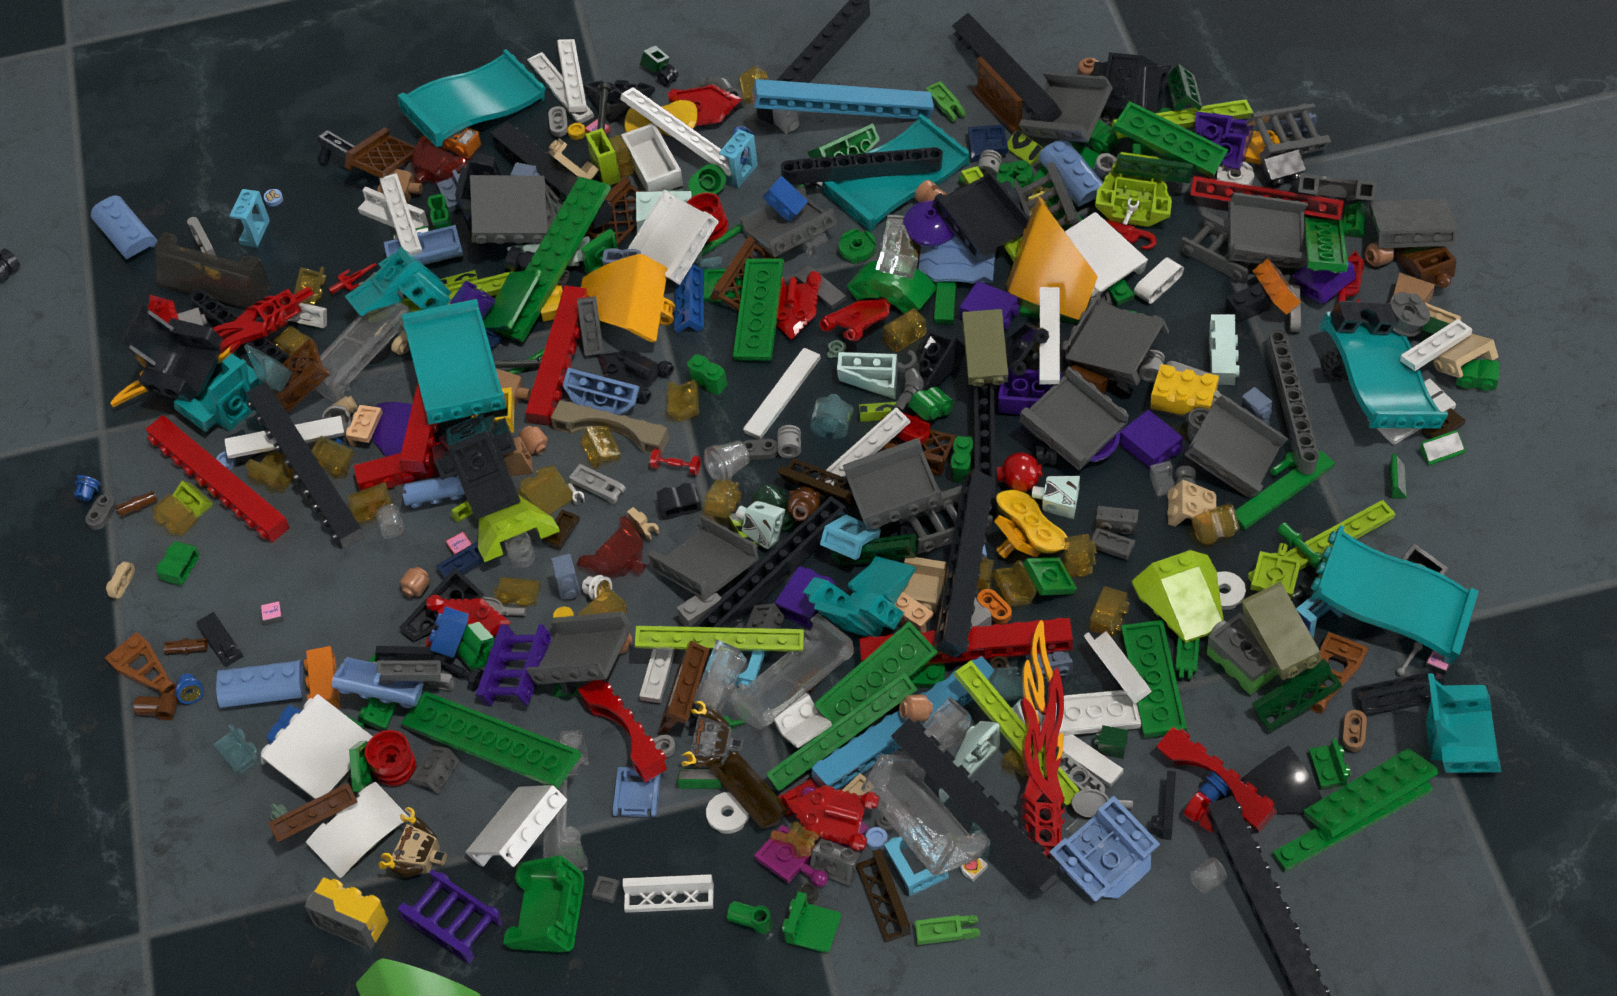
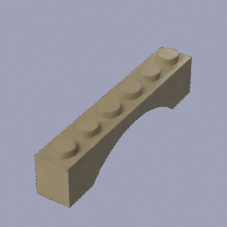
[551,400,669,455]

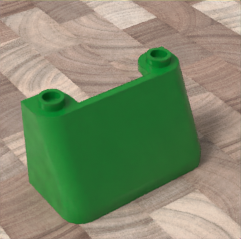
[503,855,584,952]

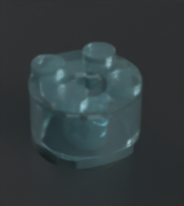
[810,394,853,439]

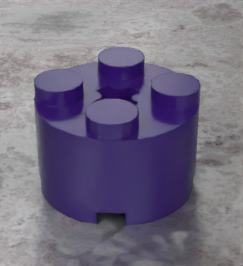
[450,281,495,320]

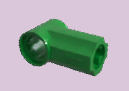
[727,901,773,934]

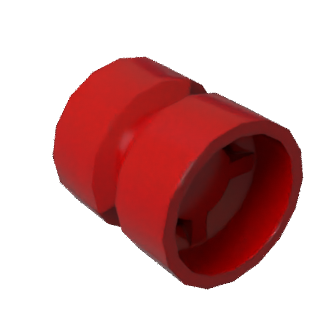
[1184,792,1214,833]

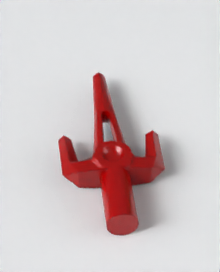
[328,263,377,295]

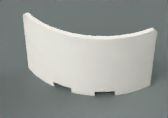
[306,782,409,878]

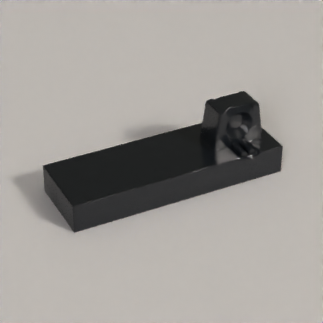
[196,612,244,667]
[375,646,437,661]
[1151,771,1176,840]

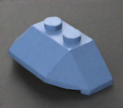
[563,368,640,416]

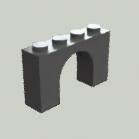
[1296,173,1377,201]

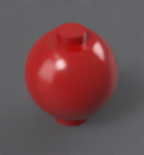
[997,452,1043,492]

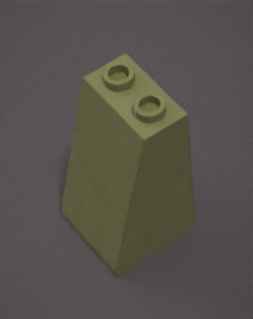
[963,309,1008,386]
[1242,582,1321,681]

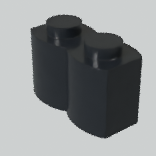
[656,483,702,519]

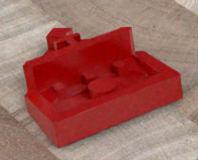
[895,412,930,445]

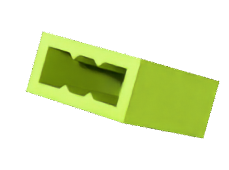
[585,128,621,186]

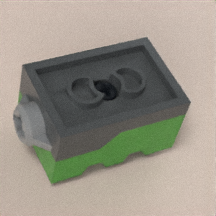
[1207,613,1279,695]

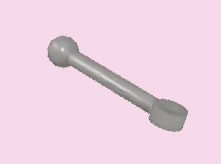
[1396,642,1423,676]

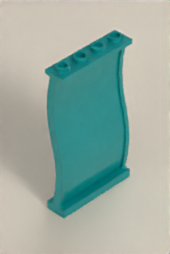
[398,49,546,148]
[822,114,970,233]
[401,299,506,425]
[1319,312,1448,429]
[1311,525,1479,665]

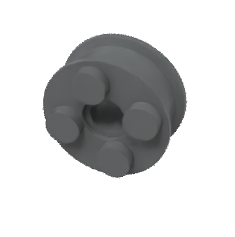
[1389,292,1430,337]

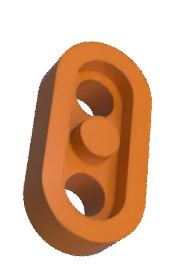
[977,589,1012,624]

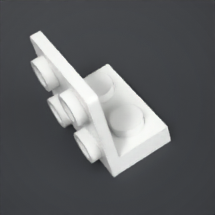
[771,693,832,748]

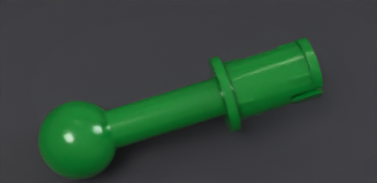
[1277,523,1324,569]

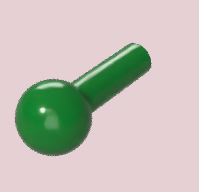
[1270,451,1297,476]

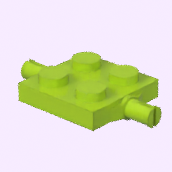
[1251,543,1301,599]

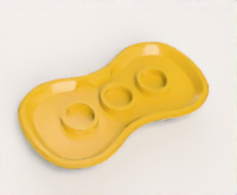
[624,100,697,137]
[996,490,1069,553]

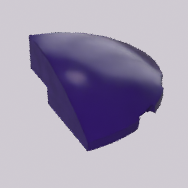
[1195,112,1253,170]
[372,402,412,457]

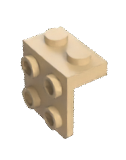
[1167,479,1216,527]

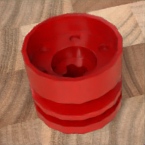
[686,193,729,242]
[365,730,417,787]

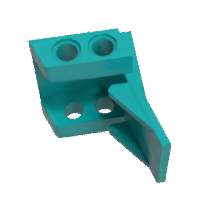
[345,246,452,316]
[174,354,262,432]
[803,556,917,637]
[1425,674,1502,773]

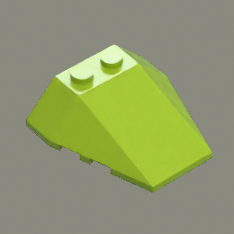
[1095,152,1172,227]
[478,495,559,562]
[1132,550,1224,643]

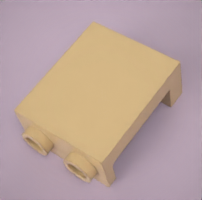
[548,138,599,179]
[1433,334,1499,378]
[902,557,947,614]

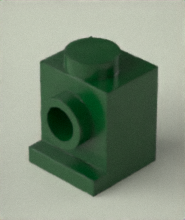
[640,46,670,74]

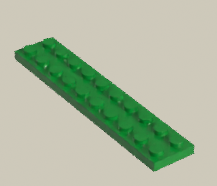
[491,176,611,343]
[401,691,582,789]

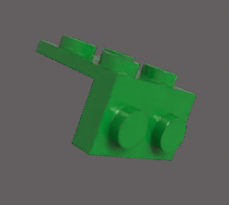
[782,892,841,953]

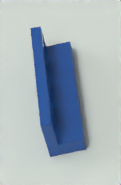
[674,264,704,333]

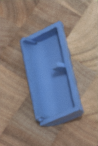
[1038,139,1103,207]
[91,196,158,259]
[384,225,463,265]
[403,474,465,508]
[332,657,424,708]
[216,660,304,708]

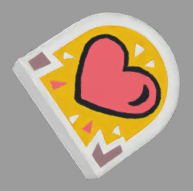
[961,855,988,882]

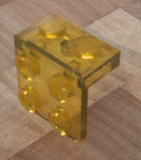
[245,450,294,492]
[517,465,573,515]

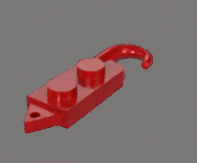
[1105,220,1157,250]
[1337,251,1365,303]

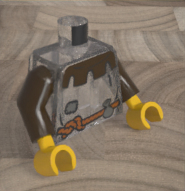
[681,701,743,769]

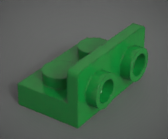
[358,697,397,731]
[1308,738,1350,790]

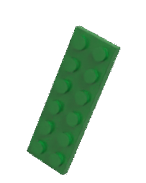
[1113,101,1228,178]
[1304,216,1348,273]
[733,259,784,361]
[1121,620,1187,738]
[814,621,938,725]
[1304,748,1438,838]

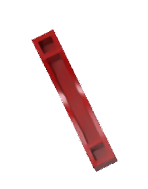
[578,679,667,783]
[1156,727,1277,832]

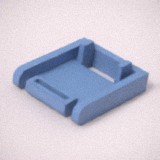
[613,767,661,817]

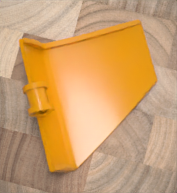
[1006,197,1098,320]
[581,254,675,343]

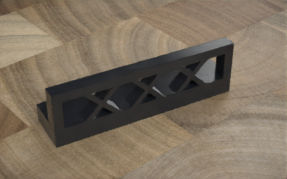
[1353,670,1445,715]

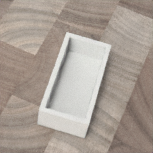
[621,123,683,192]

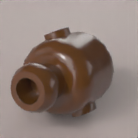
[787,486,821,522]

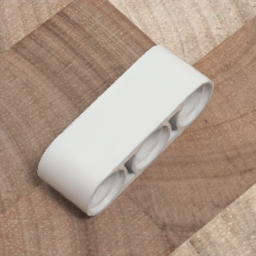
[1134,257,1184,304]

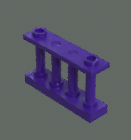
[476,624,552,706]
[398,869,503,964]

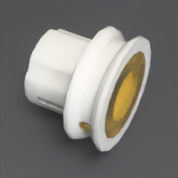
[582,575,612,602]

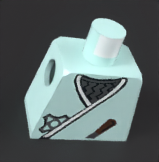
[1032,476,1080,519]
[736,501,785,549]

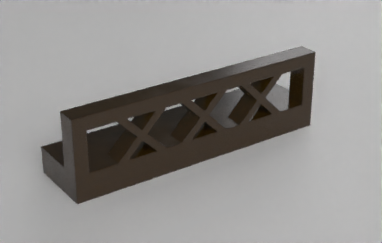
[777,458,855,506]
[710,751,789,828]
[856,848,911,943]

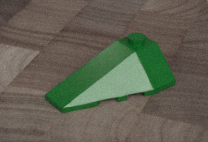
[808,123,880,158]

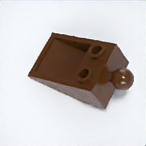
[1394,246,1456,288]

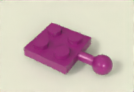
[754,825,828,888]

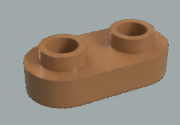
[1342,710,1367,752]

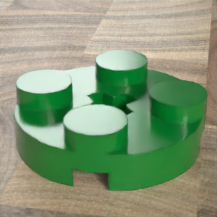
[997,160,1034,189]
[839,229,876,264]

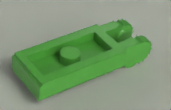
[925,81,966,123]
[915,915,980,945]

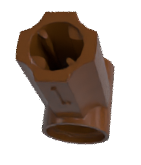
[133,693,178,720]

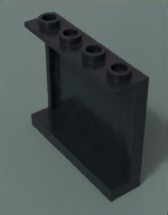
[932,169,1030,261]

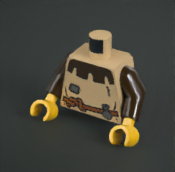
[378,807,447,878]

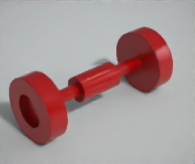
[650,449,701,476]

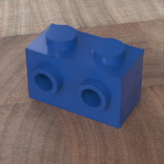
[762,176,808,222]
[428,606,469,658]

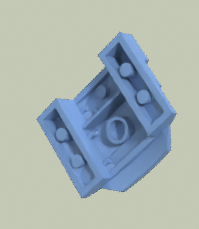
[918,236,996,284]
[1048,796,1160,902]

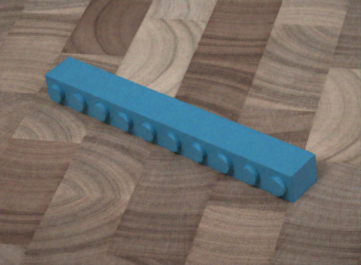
[752,79,934,119]
[812,656,997,790]

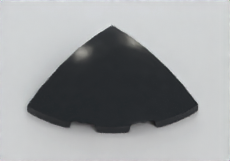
[583,80,655,120]
[1240,745,1323,816]

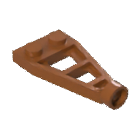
[105,632,176,694]
[1310,632,1369,713]

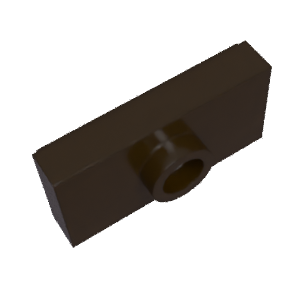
[1421,408,1465,439]
[542,509,580,550]

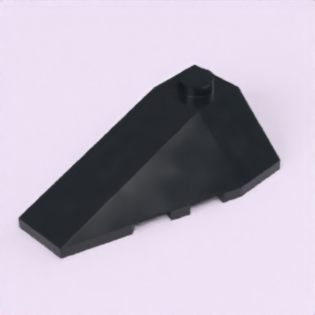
[917,329,965,391]

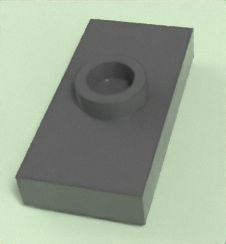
[1089,528,1135,560]

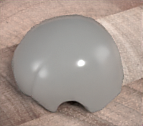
[321,405,351,433]

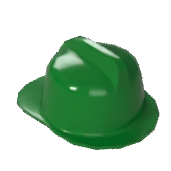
[688,164,726,196]

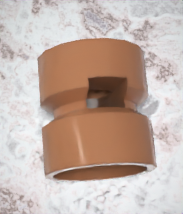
[915,180,948,202]

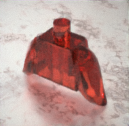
[412,136,472,184]
[576,515,646,576]

